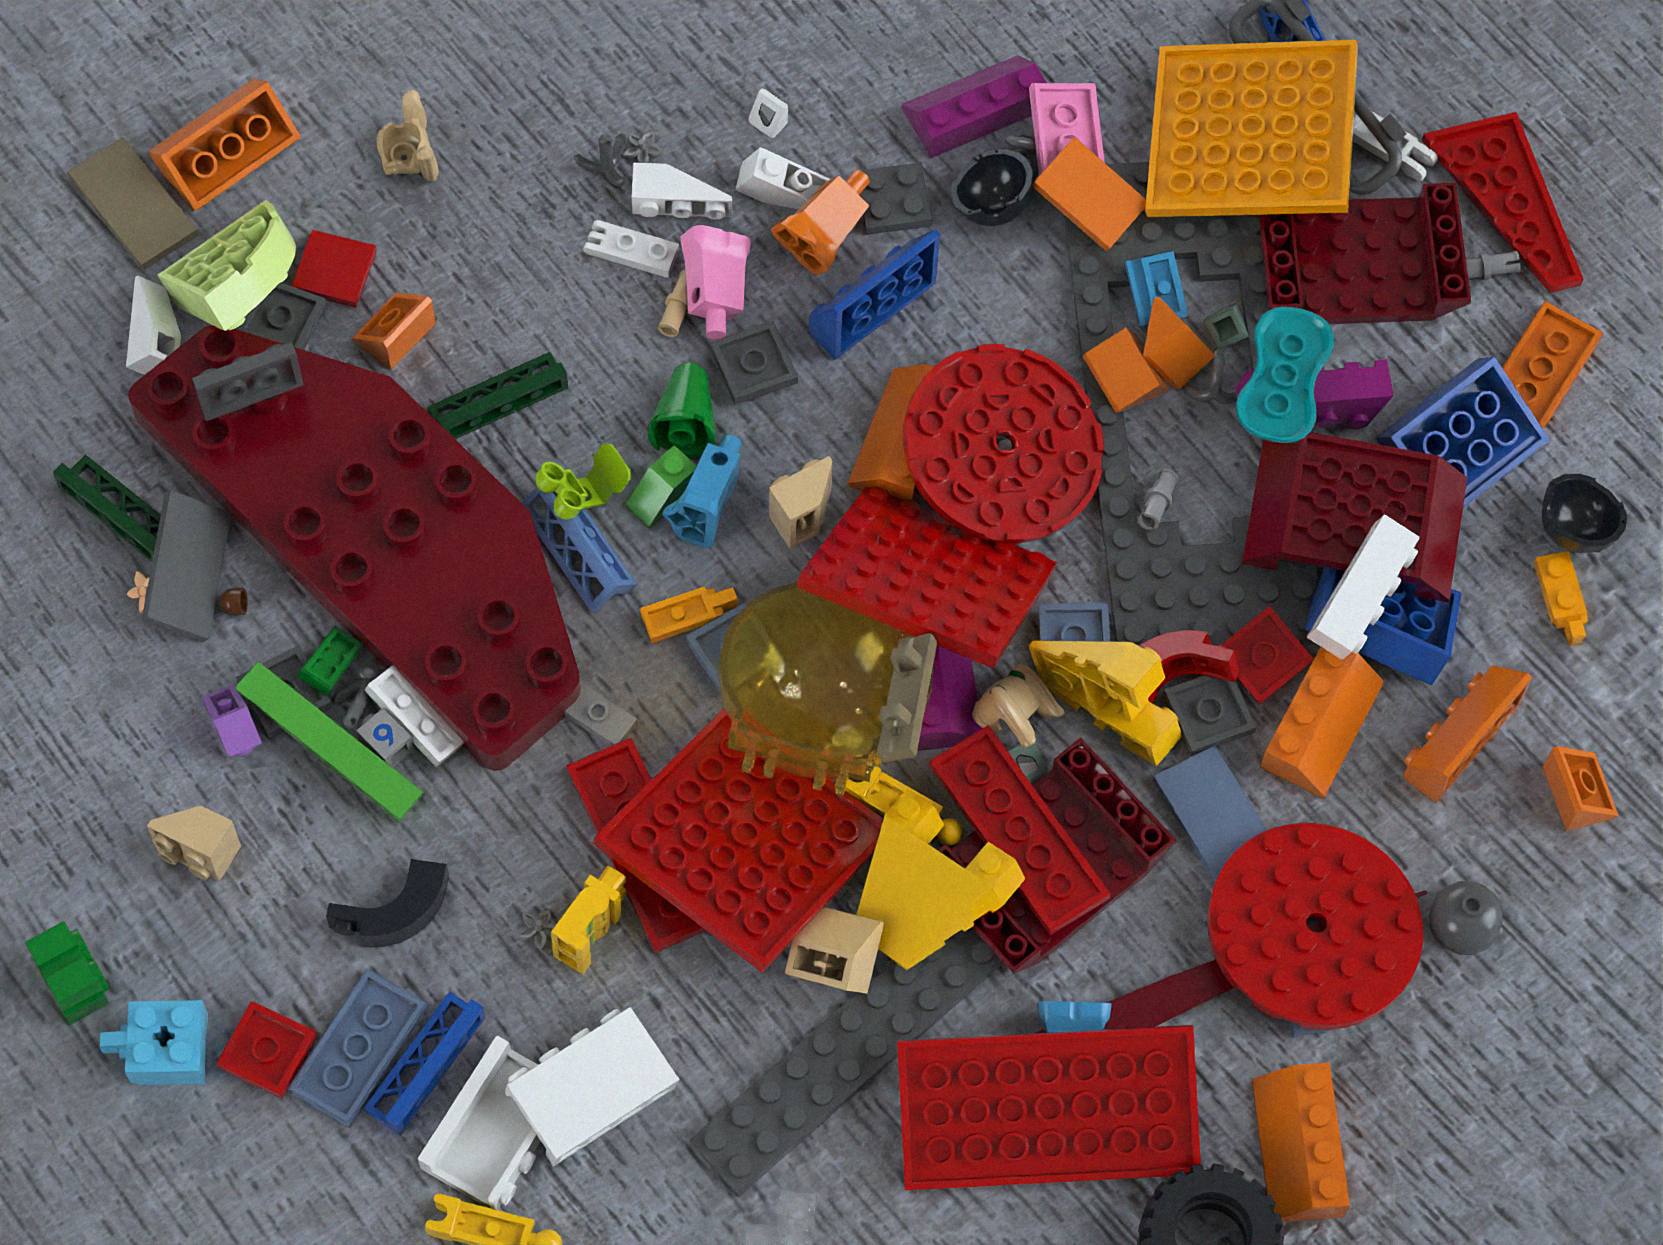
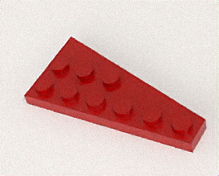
[1422,112,1584,293]

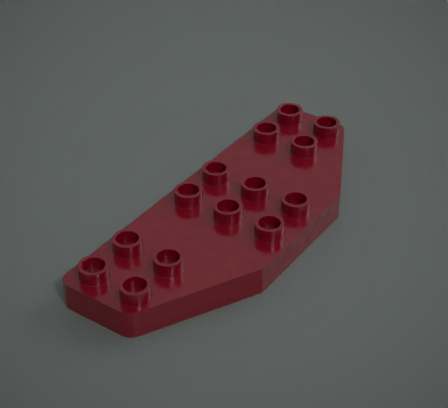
[128,325,581,771]

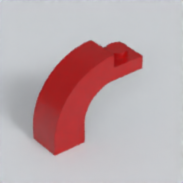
[1140,630,1240,704]

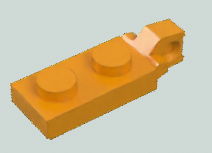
[1534,551,1588,646]
[639,586,739,644]

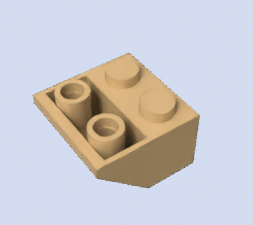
[769,456,833,549]
[147,805,241,882]
[785,907,884,993]

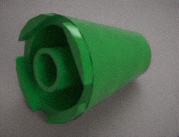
[648,362,716,459]

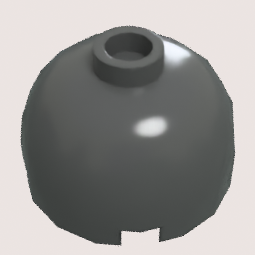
[1429,881,1503,955]

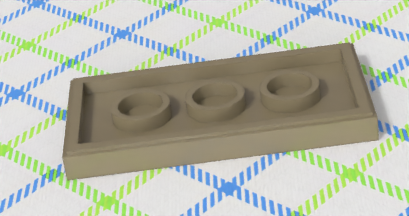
[68,137,199,270]

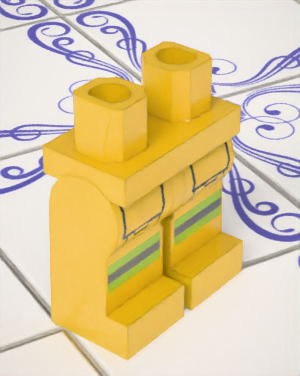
[551,866,626,975]

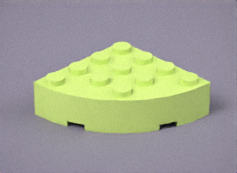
[157,200,296,331]

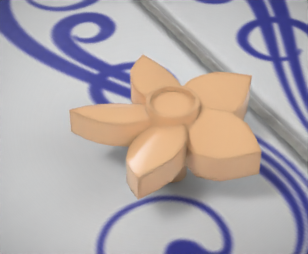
[127,571,149,613]

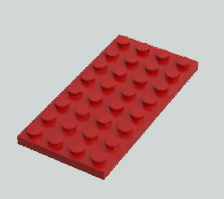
[897,1025,1201,1190]

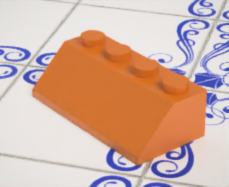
[148,78,301,211]
[847,364,934,501]
[1260,647,1384,799]
[1403,665,1533,803]
[1252,1062,1350,1222]

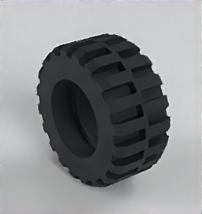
[1137,1163,1284,1245]

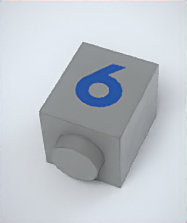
[356,708,414,768]

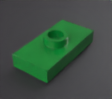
[297,625,364,696]

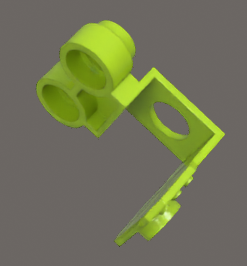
[535,443,631,520]

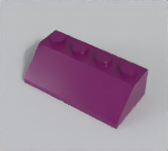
[901,55,1047,158]
[896,629,983,751]

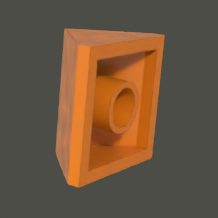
[351,292,436,370]
[1143,297,1215,389]
[1082,327,1170,413]
[1542,746,1619,831]

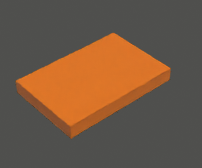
[1032,137,1146,252]

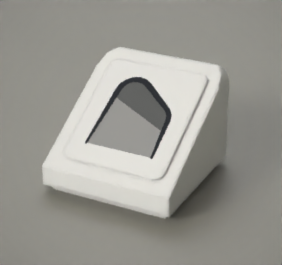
[748,88,788,138]

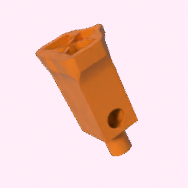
[771,169,870,275]

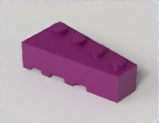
[1235,359,1394,429]

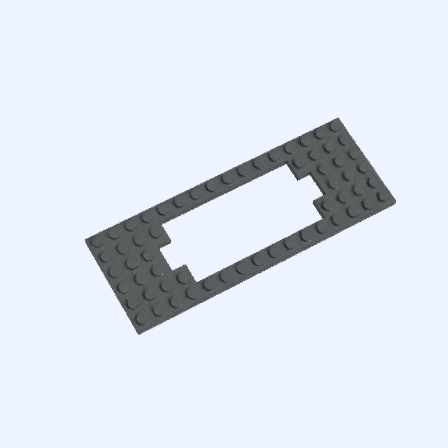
[1064,162,1318,646]

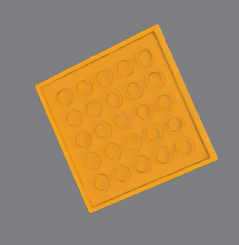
[1145,40,1358,217]

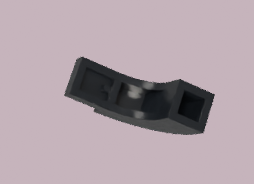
[326,859,449,948]

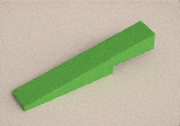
[235,661,423,823]

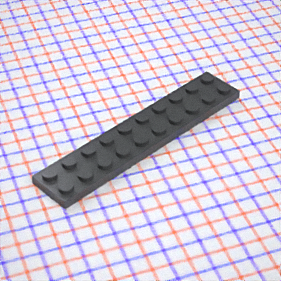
[689,927,1003,1197]

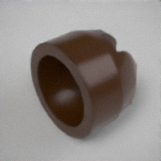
[219,587,248,616]

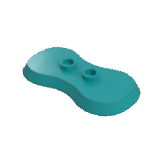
[1236,307,1334,443]

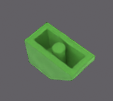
[626,445,697,528]

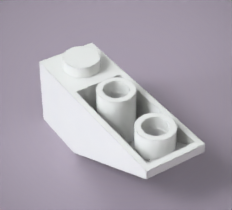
[736,147,830,209]
[632,163,732,219]
[126,276,181,375]

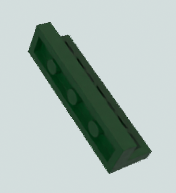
[427,352,568,439]
[53,454,161,562]

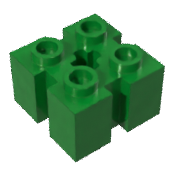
[25,921,110,1025]

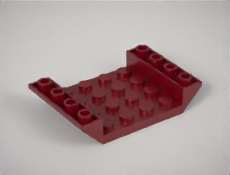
[1259,183,1471,324]
[1242,432,1467,603]
[938,738,1176,974]

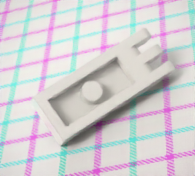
[583,220,679,278]

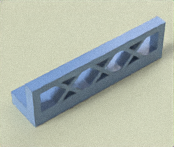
[522,487,637,612]

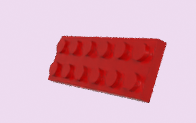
[929,725,1110,935]
[566,738,706,953]

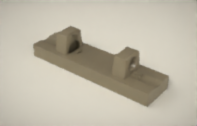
[877,633,937,763]

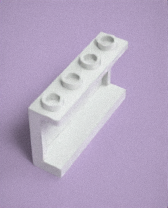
[505,1007,679,1167]
[418,1036,541,1210]

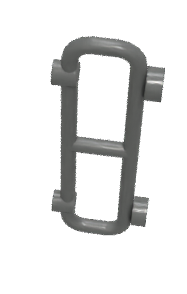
[1229,0,1407,195]

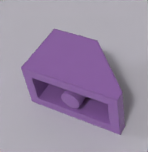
[202,684,262,757]

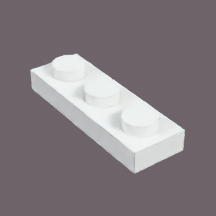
[365,665,464,767]

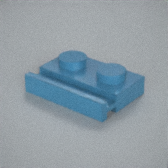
[1125,251,1188,328]

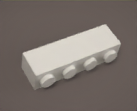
[1307,514,1420,660]

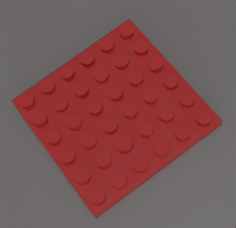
[796,486,1057,669]
[593,704,883,973]

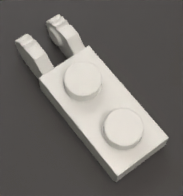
[1352,112,1438,181]

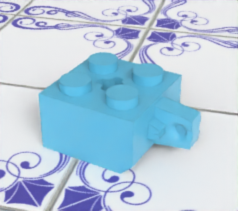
[100,1000,208,1085]

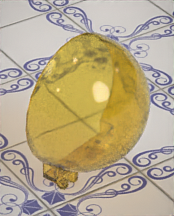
[718,581,934,796]

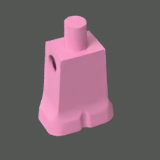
[680,225,751,339]

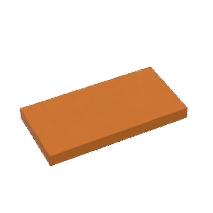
[1502,301,1604,430]

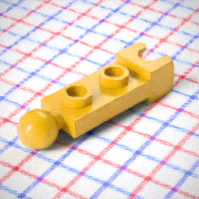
[841,758,964,846]
[425,1194,562,1245]

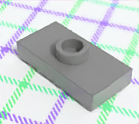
[565,682,638,746]

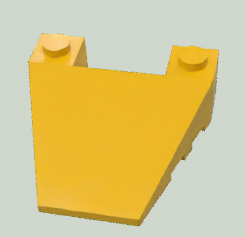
[1029,641,1182,767]
[856,788,1025,970]

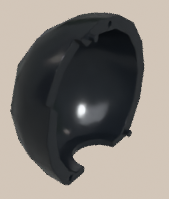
[950,148,1034,226]
[1542,474,1627,554]

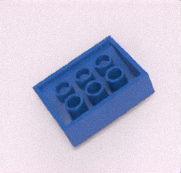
[809,229,940,360]
[1376,357,1550,508]
[1305,567,1462,685]

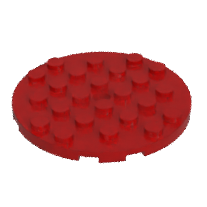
[903,344,1104,543]
[1207,823,1423,1030]

